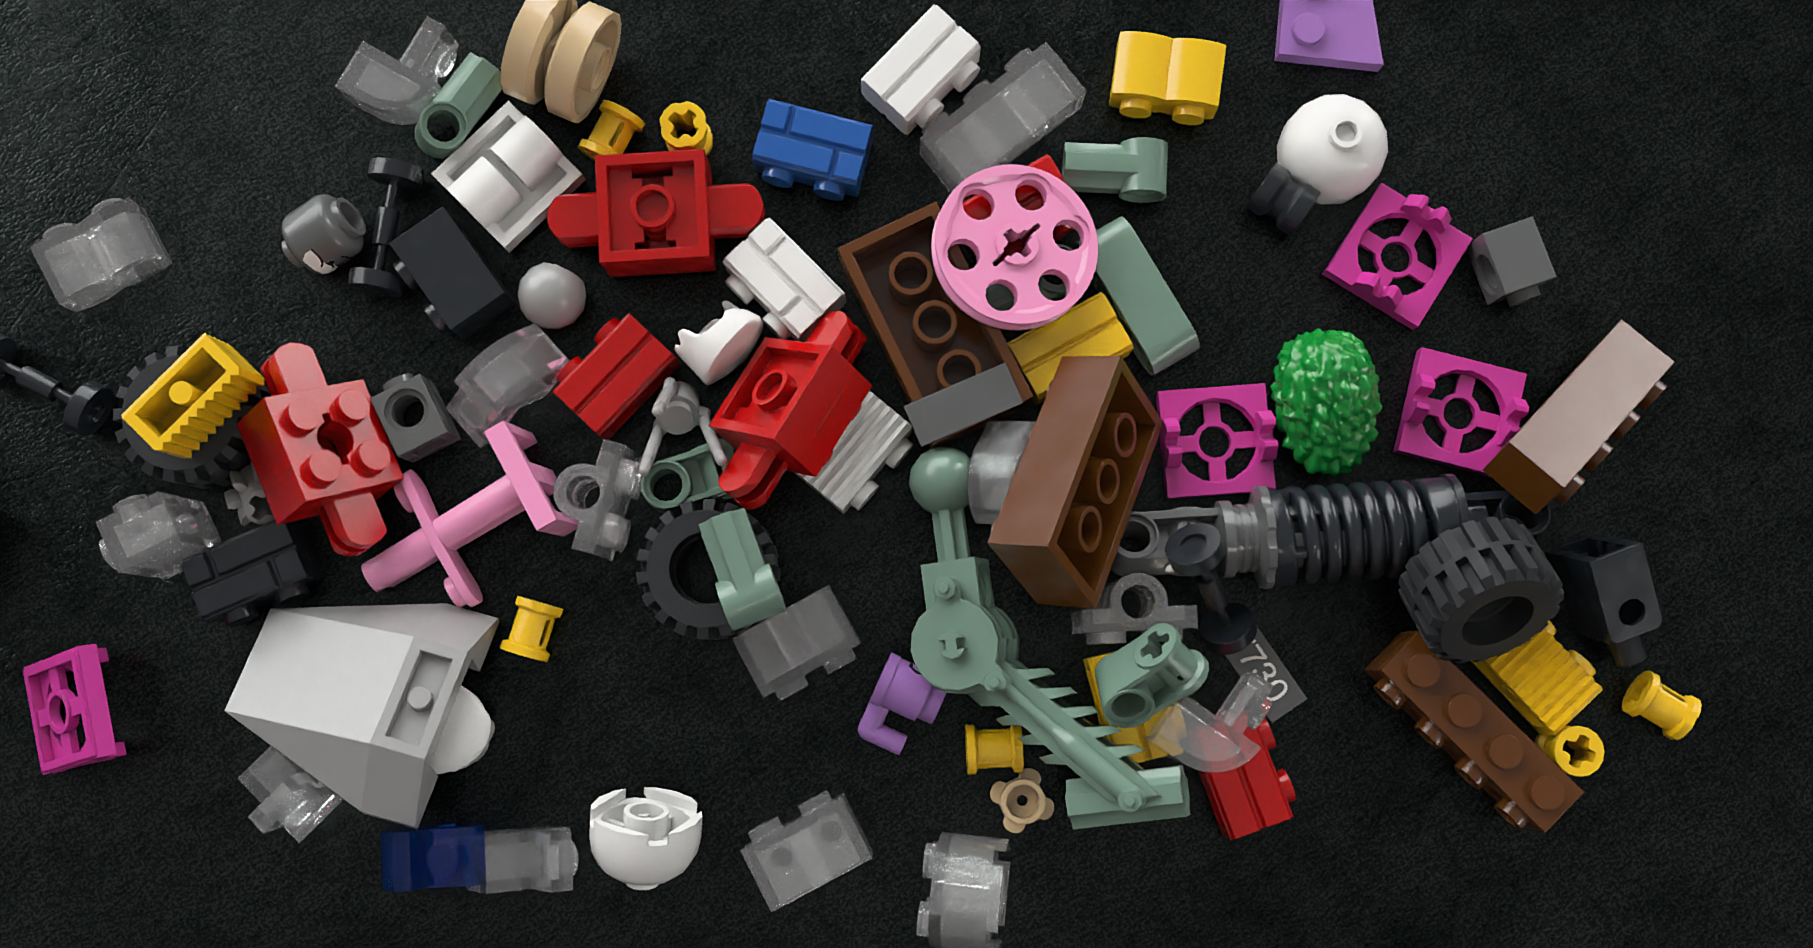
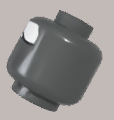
[282,194,366,274]

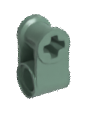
[641,439,734,514]
[1095,623,1209,728]

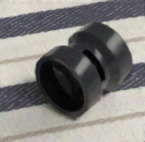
[1246,162,1321,237]

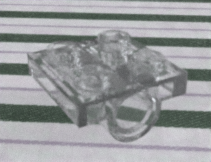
[553,439,642,561]
[1071,573,1198,645]

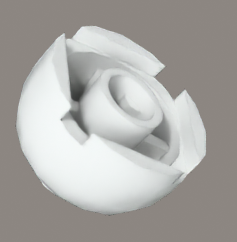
[1277,94,1388,205]
[589,787,702,890]

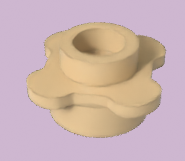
[990,768,1054,833]

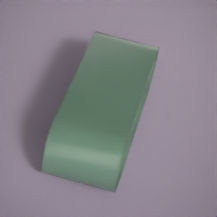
[1074,216,1200,375]

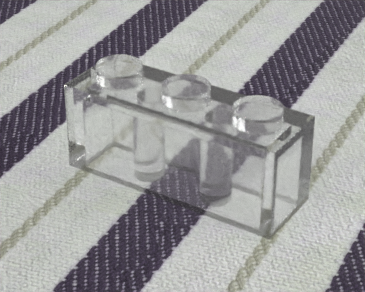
[920,42,1086,193]

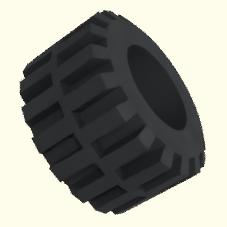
[113,345,270,489]
[636,499,781,640]
[1398,517,1564,663]

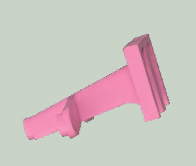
[361,421,582,608]

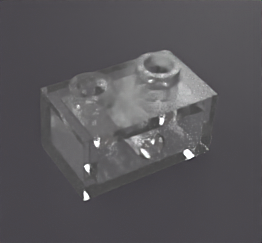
[96,491,222,579]
[740,790,874,912]

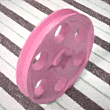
[931,164,1098,330]

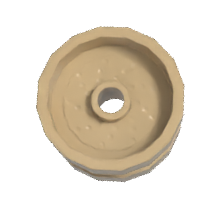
[500,0,622,123]

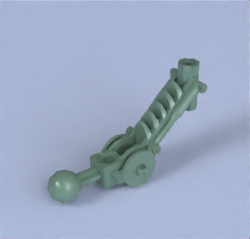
[909,446,1190,829]

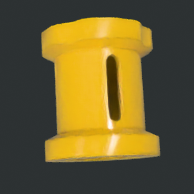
[578,100,645,161]
[660,101,713,155]
[500,596,563,662]
[1622,670,1702,740]
[965,724,1024,775]
[1535,726,1605,777]

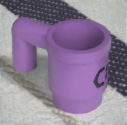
[858,652,946,755]

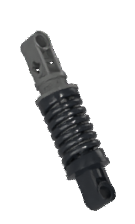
[1111,474,1551,589]

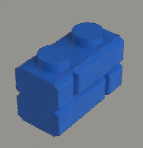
[752,99,873,201]

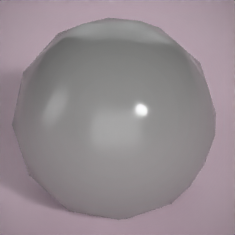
[518,262,586,329]

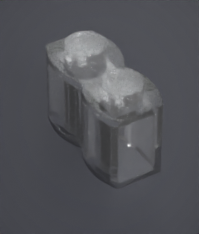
[30,198,172,312]
[732,585,862,701]

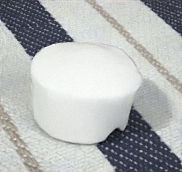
[674,300,764,385]
[430,685,495,774]

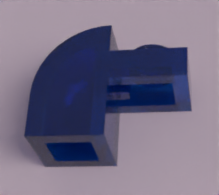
[380,823,486,892]

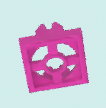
[1322,183,1473,330]
[1393,347,1529,477]
[1155,383,1278,500]
[23,644,127,775]

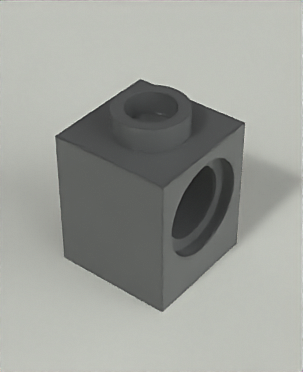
[1466,216,1557,307]
[370,373,461,463]

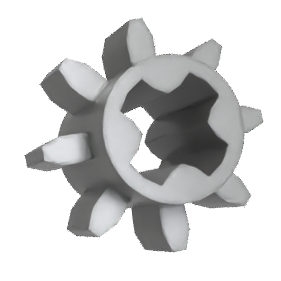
[224,461,275,526]

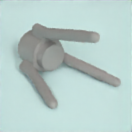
[638,377,727,476]

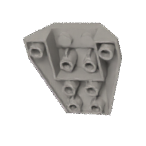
[224,603,500,830]

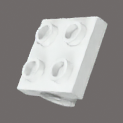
[431,101,586,253]

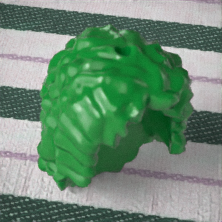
[1270,328,1382,476]

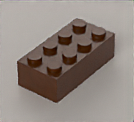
[837,202,1034,449]
[987,356,1163,609]

